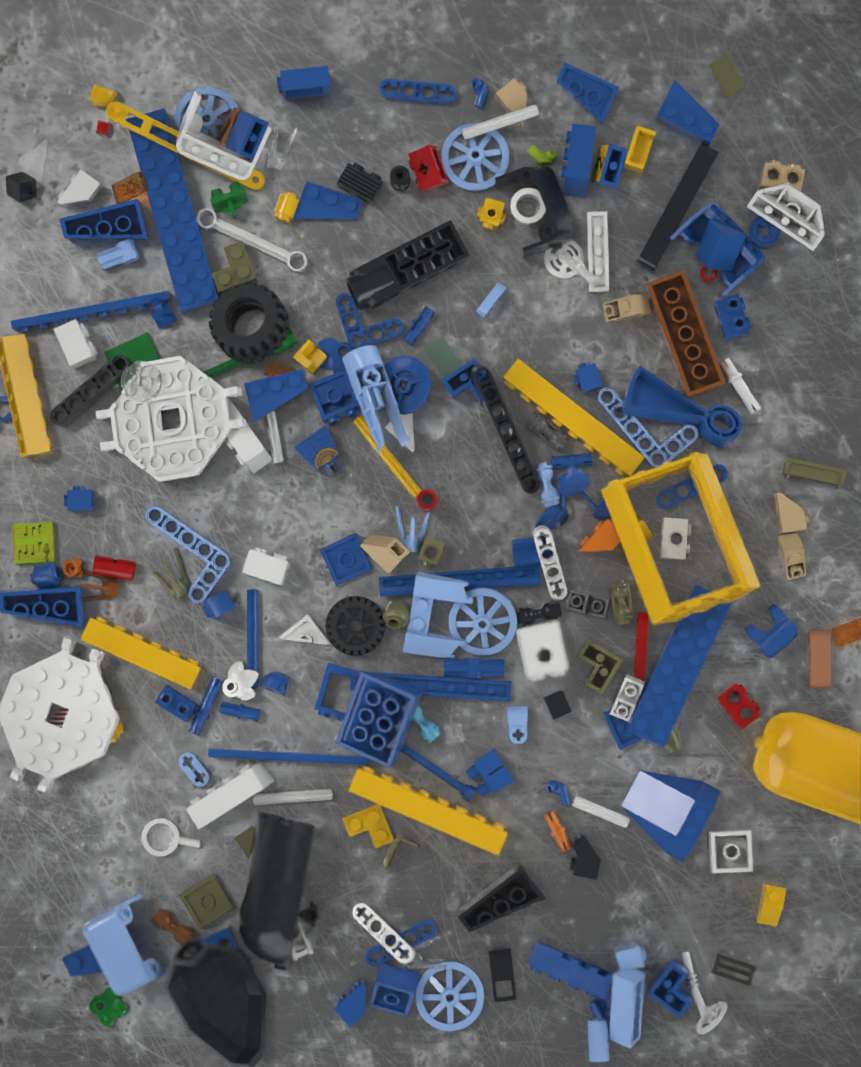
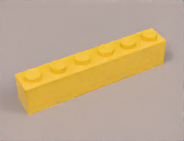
[0,334,51,458]
[80,616,202,690]

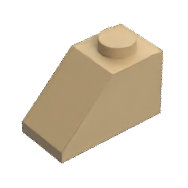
[495,78,527,127]
[774,493,809,534]

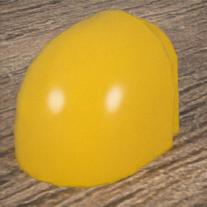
[89,84,118,107]

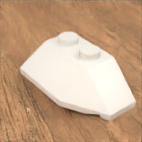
[747,183,825,251]

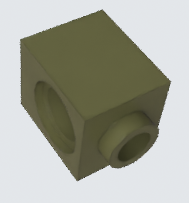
[418,536,445,568]

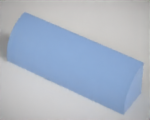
[609,969,645,1048]

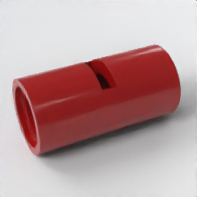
[417,489,437,512]
[92,555,136,581]

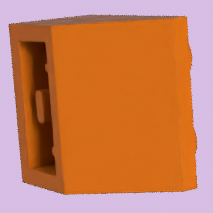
[579,519,620,553]

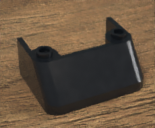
[495,166,576,259]

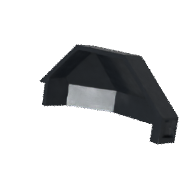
[164,941,266,1067]

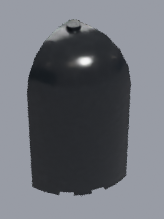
[239,811,315,970]

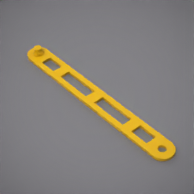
[106,101,265,190]

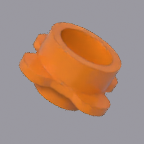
[63,558,83,579]

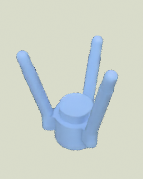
[395,505,430,552]

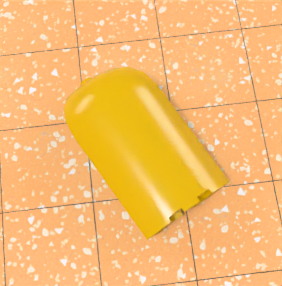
[753,712,861,824]

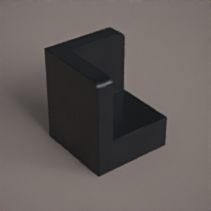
[6,172,37,202]
[543,690,572,720]

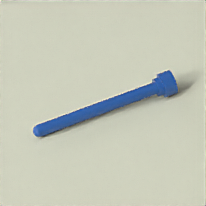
[401,744,477,802]

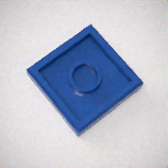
[319,533,373,586]

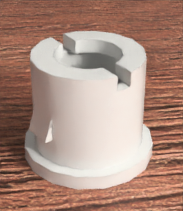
[510,188,546,225]

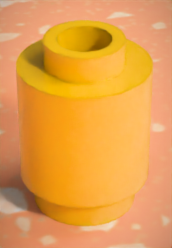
[274,191,299,223]

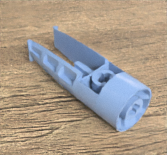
[342,345,410,453]

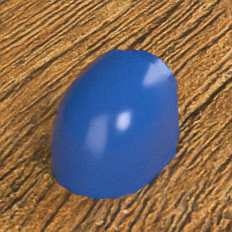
[260,672,290,696]

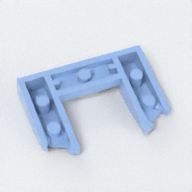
[403,571,473,659]

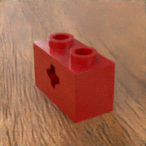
[408,145,449,192]

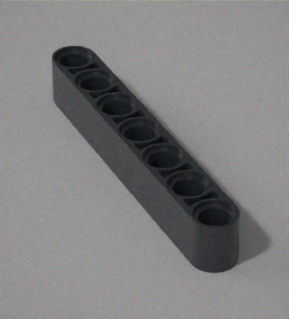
[636,142,719,272]
[470,364,540,494]

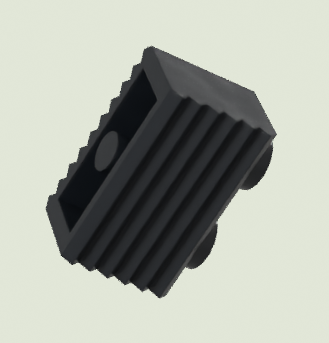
[336,162,383,205]

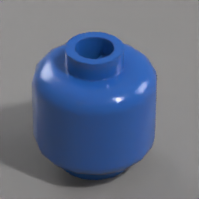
[30,561,62,588]

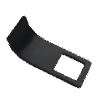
[489,948,516,1002]

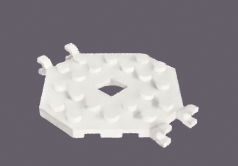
[96,356,247,482]
[0,638,119,793]

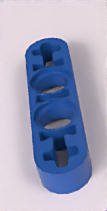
[379,79,456,104]
[655,464,728,509]
[365,919,437,966]

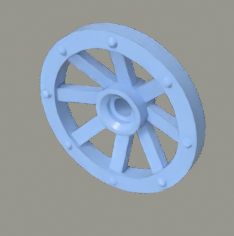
[173,87,238,144]
[441,123,509,192]
[449,587,517,656]
[415,961,484,1031]

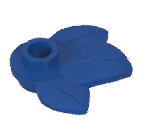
[318,338,354,374]

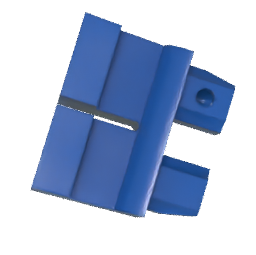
[154,685,199,722]
[466,748,514,796]

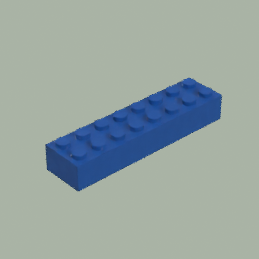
[625,584,732,749]

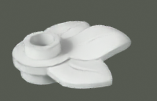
[222,661,259,701]

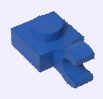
[150,296,177,329]

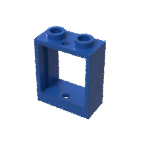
[277,66,332,99]
[314,663,355,722]

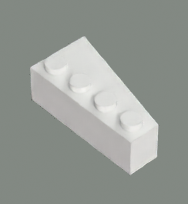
[224,397,273,474]

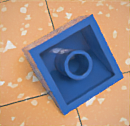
[369,963,420,1017]

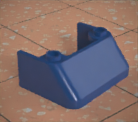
[670,202,765,297]

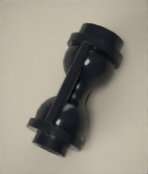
[390,166,410,192]
[516,600,562,627]

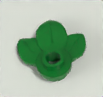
[89,987,129,1027]

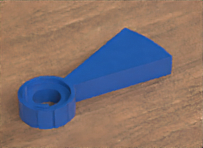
[622,366,742,447]

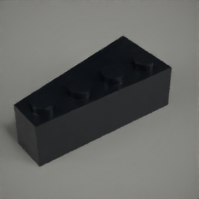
[455,863,546,933]

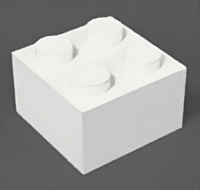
[54,319,98,370]
[242,547,290,586]
[708,829,753,873]

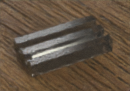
[711,953,756,986]

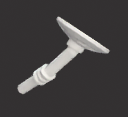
[544,240,595,283]
[681,951,727,1035]

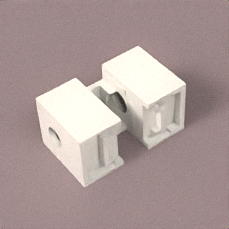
[515,621,568,681]

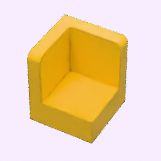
[293,340,327,375]

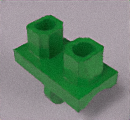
[210,182,249,217]

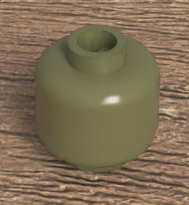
[383,599,411,629]

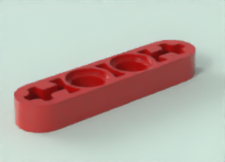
[633,612,649,690]

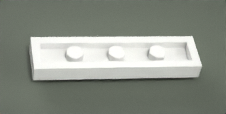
[587,211,609,293]

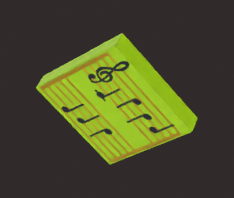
[12,522,55,564]

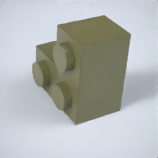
[211,241,258,295]
[576,639,623,695]

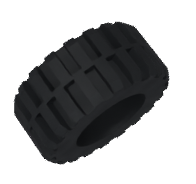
[209,282,290,363]

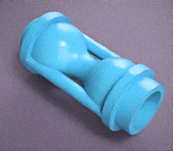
[412,705,441,743]

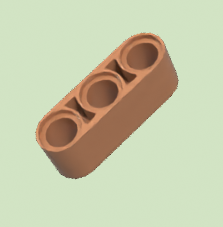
[808,630,831,688]

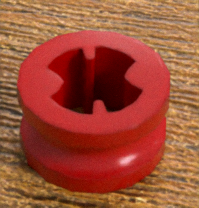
[699,265,718,283]

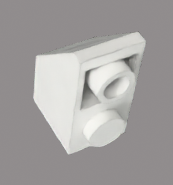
[57,170,102,207]

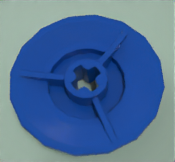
[379,355,431,415]

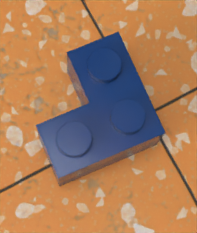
[441,358,494,405]
[647,956,692,1018]

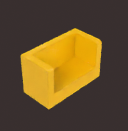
[623,125,656,174]

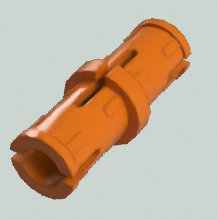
[543,810,573,852]

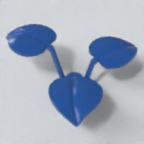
[535,465,612,530]

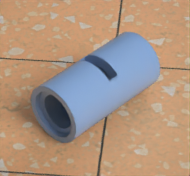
[588,1018,609,1062]

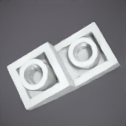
[610,674,645,722]

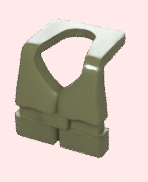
[382,837,420,870]

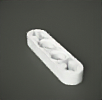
[533,525,567,600]
[352,903,415,964]

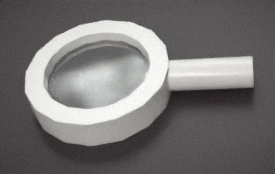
[142,818,201,856]

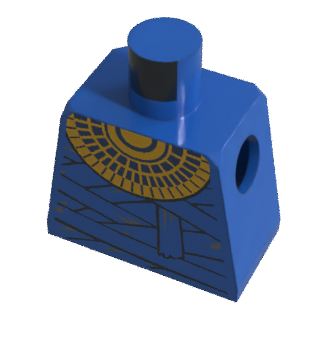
[294,425,341,476]

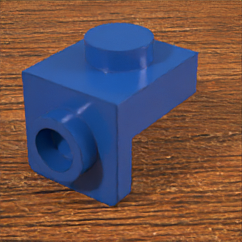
[590,990,612,1021]

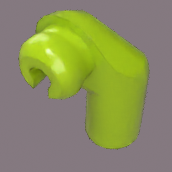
[527,144,557,164]

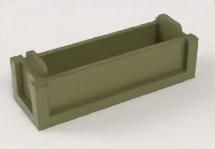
[782,458,847,489]

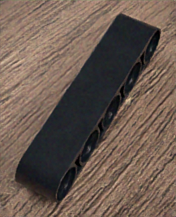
[50,355,133,427]

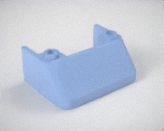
[83,893,171,996]

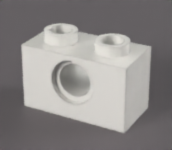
[660,517,691,560]

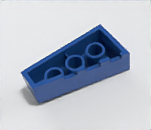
[59,199,149,239]
[0,585,85,627]
[527,940,613,999]

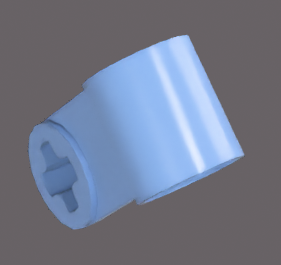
[507,706,528,744]

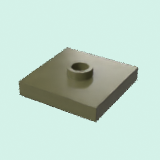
[179,874,234,930]

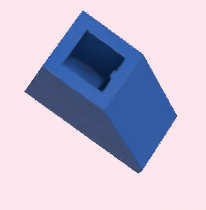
[202,590,237,620]
[334,980,367,1027]

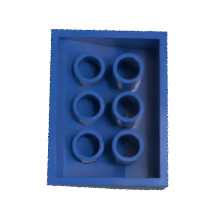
[335,671,423,768]

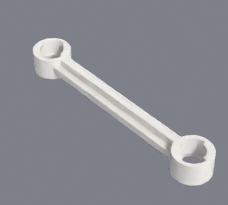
[197,208,307,273]

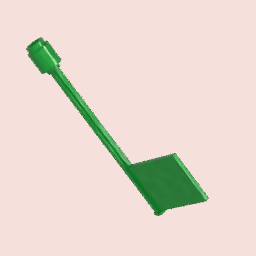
[104,328,297,392]

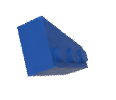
[655,80,720,146]
[561,123,596,199]
[62,944,103,977]

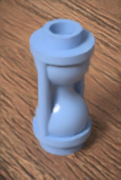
[534,462,561,508]

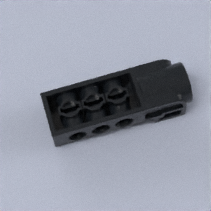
[345,220,470,313]

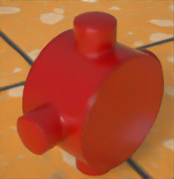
[95,120,111,136]

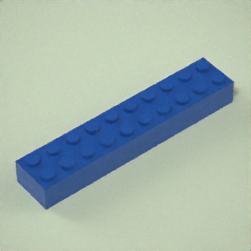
[126,108,220,314]

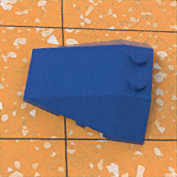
[621,770,720,862]

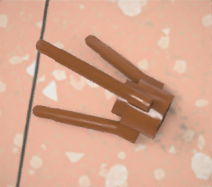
[216,108,246,147]
[81,568,119,602]

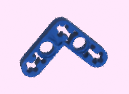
[336,293,404,349]

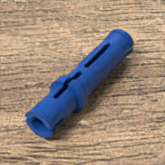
[188,676,223,736]

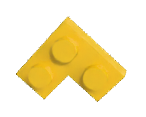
[342,804,394,848]

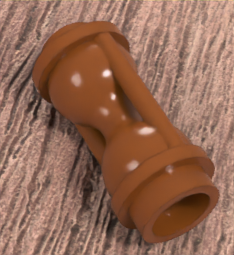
[151,908,194,946]

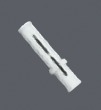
[719,357,761,415]

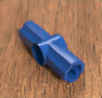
[444,658,504,678]

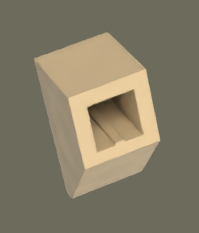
[602,294,651,323]
[778,532,807,581]
[360,534,410,574]

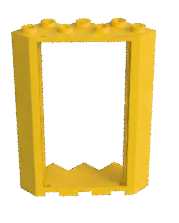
[601,452,761,624]

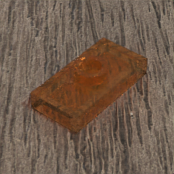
[111,172,148,204]
[831,618,861,648]

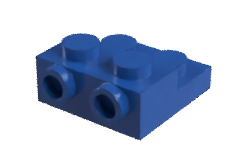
[308,369,361,425]

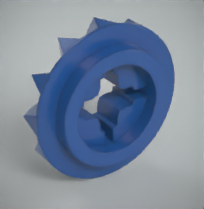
[749,216,781,247]

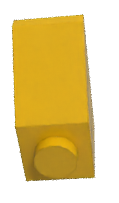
[756,883,786,926]

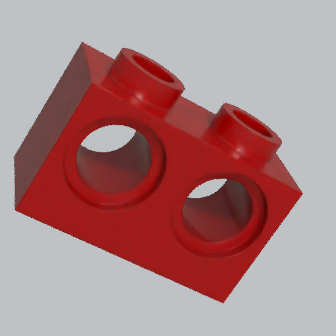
[715,683,761,730]

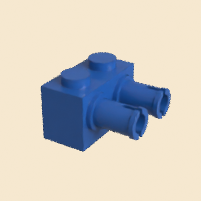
[713,294,751,341]

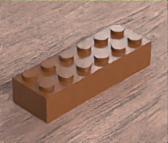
[645,270,726,398]

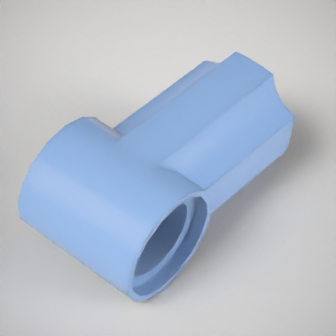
[97,239,140,270]

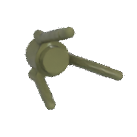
[153,547,191,599]

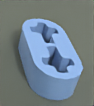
[476,282,507,318]
[179,752,210,787]

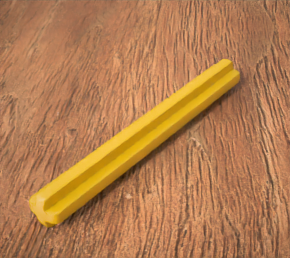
[353,416,422,498]

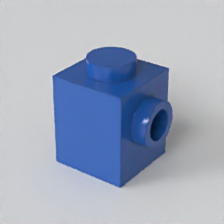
[573,362,603,394]
[64,486,94,511]

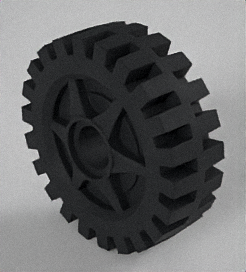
[326,596,385,656]

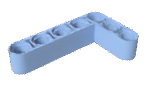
[597,388,698,468]
[146,506,231,603]

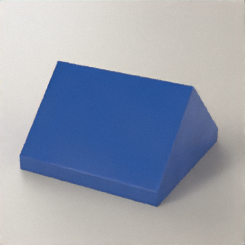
[695,219,746,271]

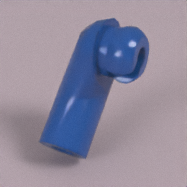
[471,78,489,109]
[546,780,571,805]

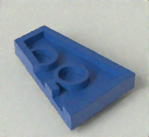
[556,63,619,124]
[294,181,363,220]
[244,369,308,423]

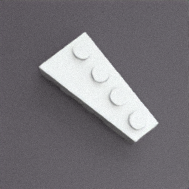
[186,761,274,830]

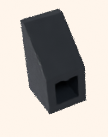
[570,834,601,880]

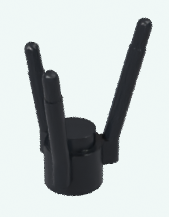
[298,902,318,935]

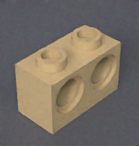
[759,160,805,192]

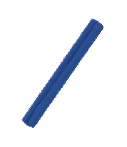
[247,589,258,689]

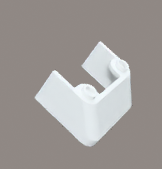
[176,91,272,180]

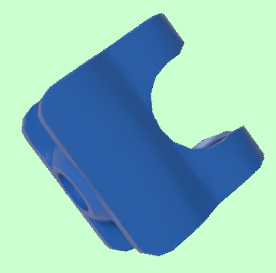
[744,604,798,658]

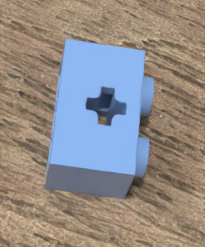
[613,942,647,971]

